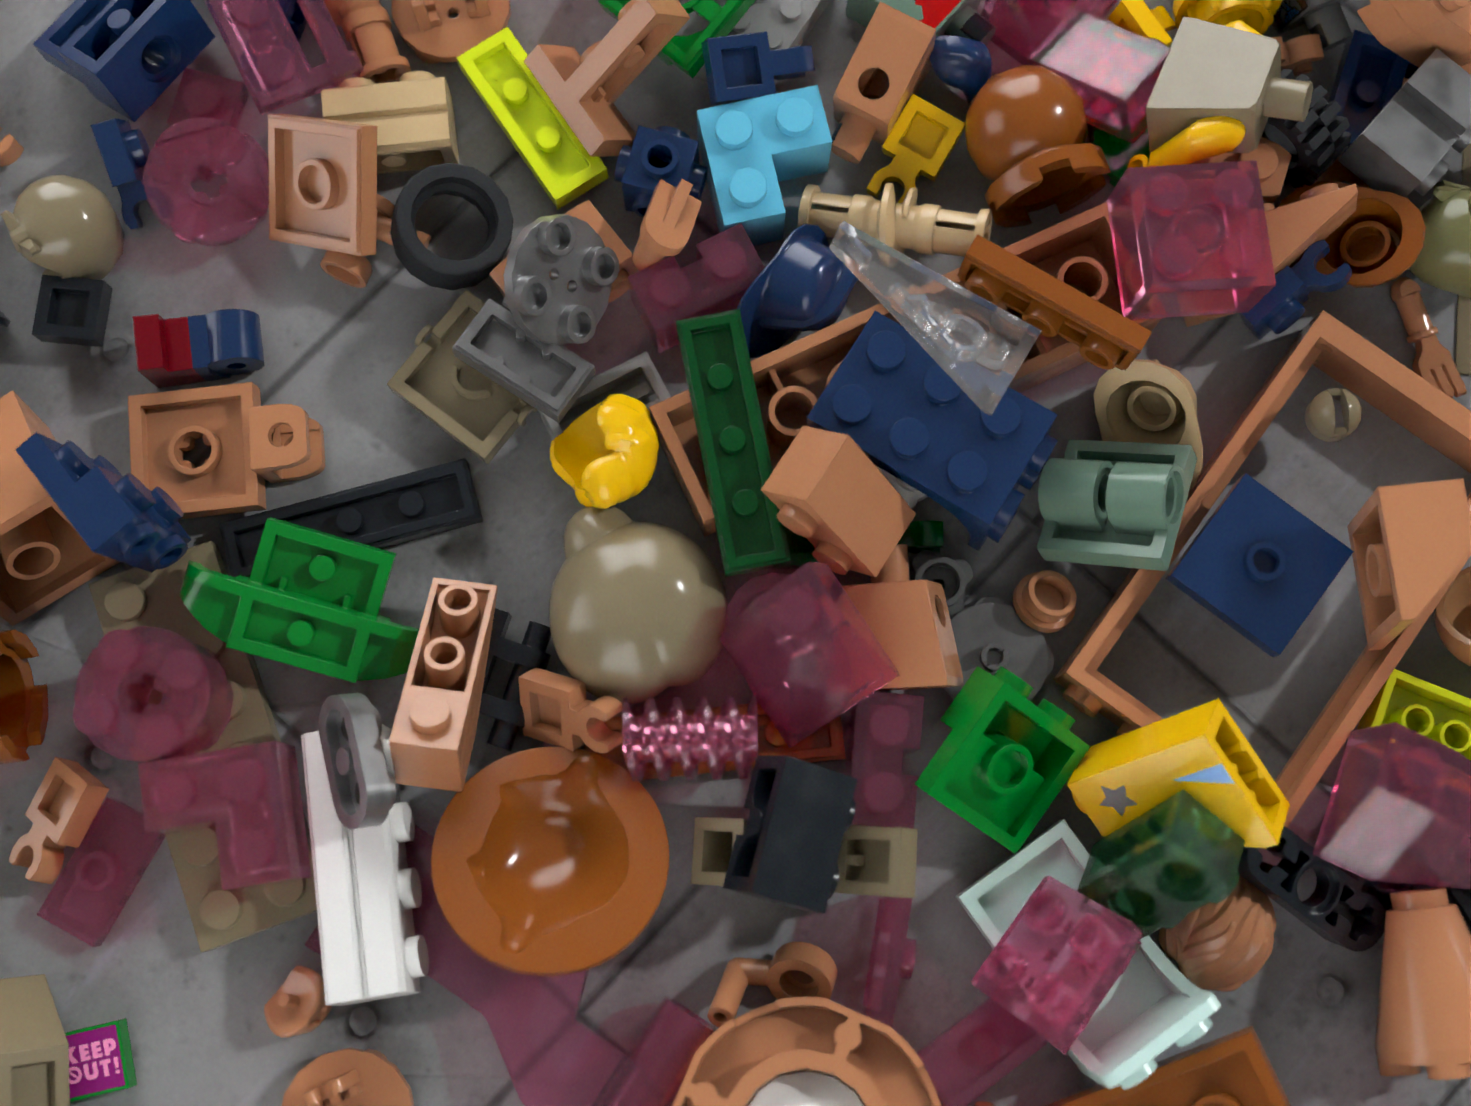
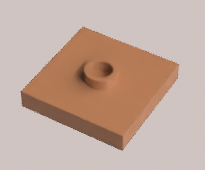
[268,114,377,256]

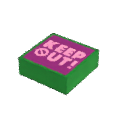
[65,1018,137,1102]

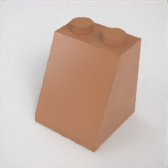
[0,391,120,626]

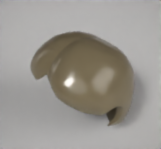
[549,506,729,705]

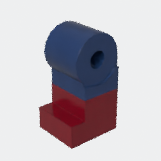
[133,309,265,388]

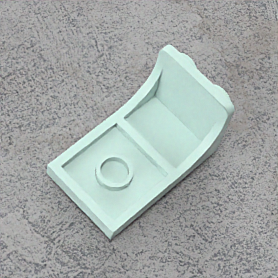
[955,819,1221,1089]

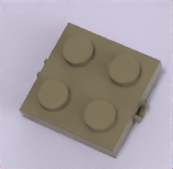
[387,289,537,465]

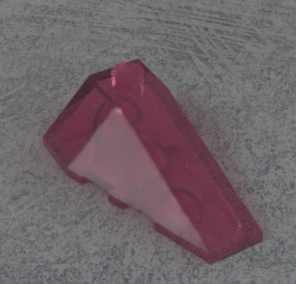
[1313,722,1471,889]

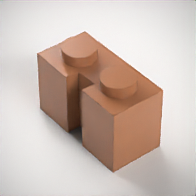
[761,426,916,577]

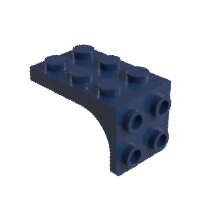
[807,311,1058,551]

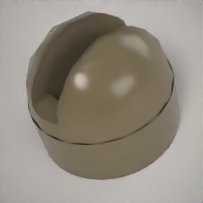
[1305,388,1362,442]

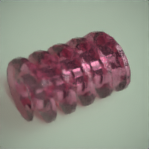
[622,695,758,782]

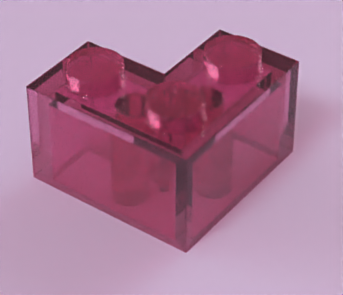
[138,741,311,890]

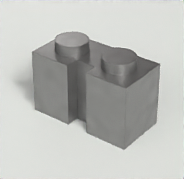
[1337,48,1471,197]

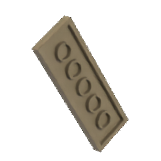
[88,541,317,953]

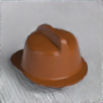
[1278,181,1426,288]

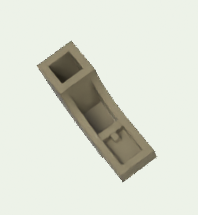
[691,817,918,898]

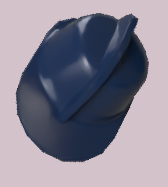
[737,224,860,358]

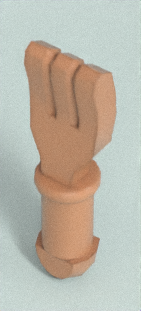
[1391,277,1467,398]

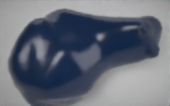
[929,35,992,106]

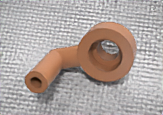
[707,942,837,1027]

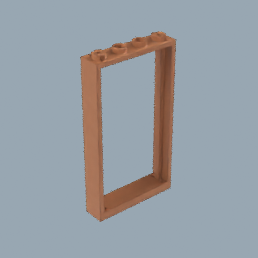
[1053,310,1471,827]

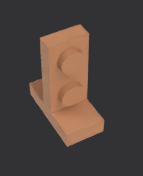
[524,0,691,157]

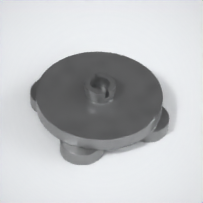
[944,596,1055,701]

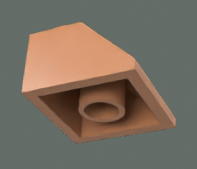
[1347,479,1471,651]

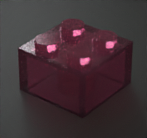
[1106,160,1276,320]

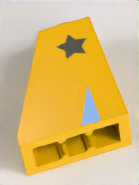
[1067,698,1290,848]

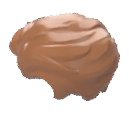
[1159,863,1276,992]

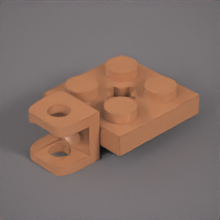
[128,382,325,519]

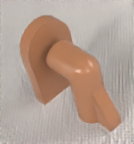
[632,179,702,273]

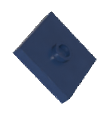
[1165,473,1354,658]

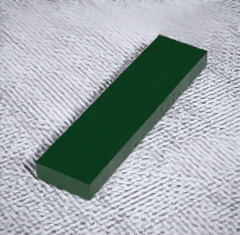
[676,309,791,577]

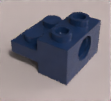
[33,0,215,123]

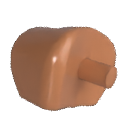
[264,965,332,1038]

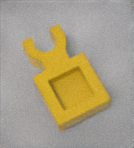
[866,94,965,203]

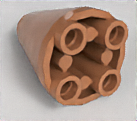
[1375,888,1471,1080]

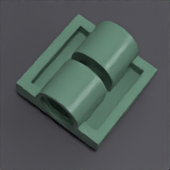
[1037,439,1197,571]

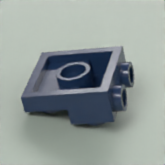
[15,432,192,573]

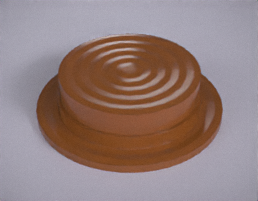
[431,746,670,977]

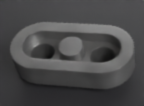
[319,693,396,829]

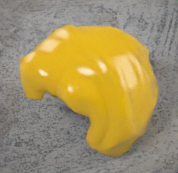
[549,393,659,509]

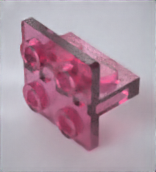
[972,876,1142,1055]

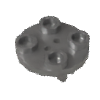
[502,214,619,346]

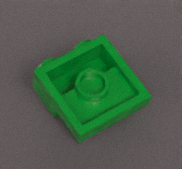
[915,666,1091,854]

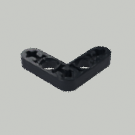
[1227,776,1450,952]

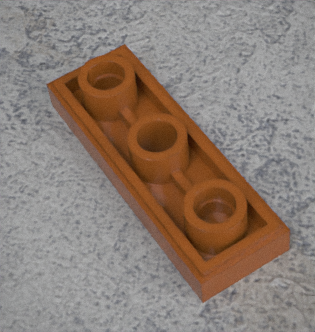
[957,234,1152,371]

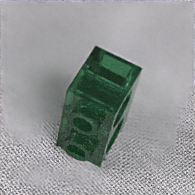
[1077,789,1245,941]

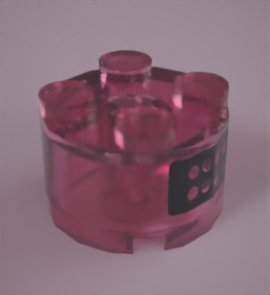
[73,626,234,766]

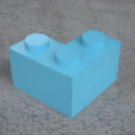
[697,85,832,252]

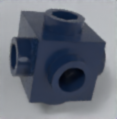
[615,125,708,218]

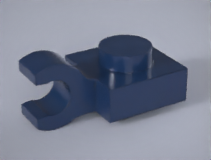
[701,31,815,106]
[90,118,175,230]
[1237,239,1352,340]

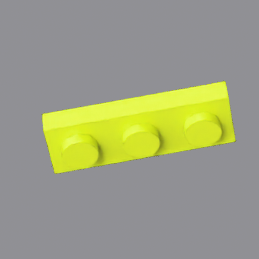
[456,26,609,209]

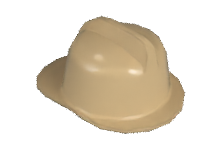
[1094,359,1203,490]

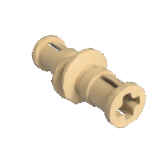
[798,183,992,265]

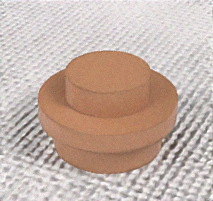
[1013,570,1077,633]

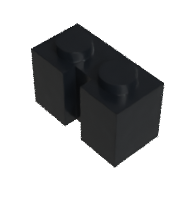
[723,755,857,914]

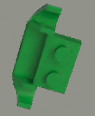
[180,517,419,683]

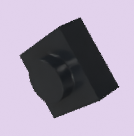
[32,275,113,347]

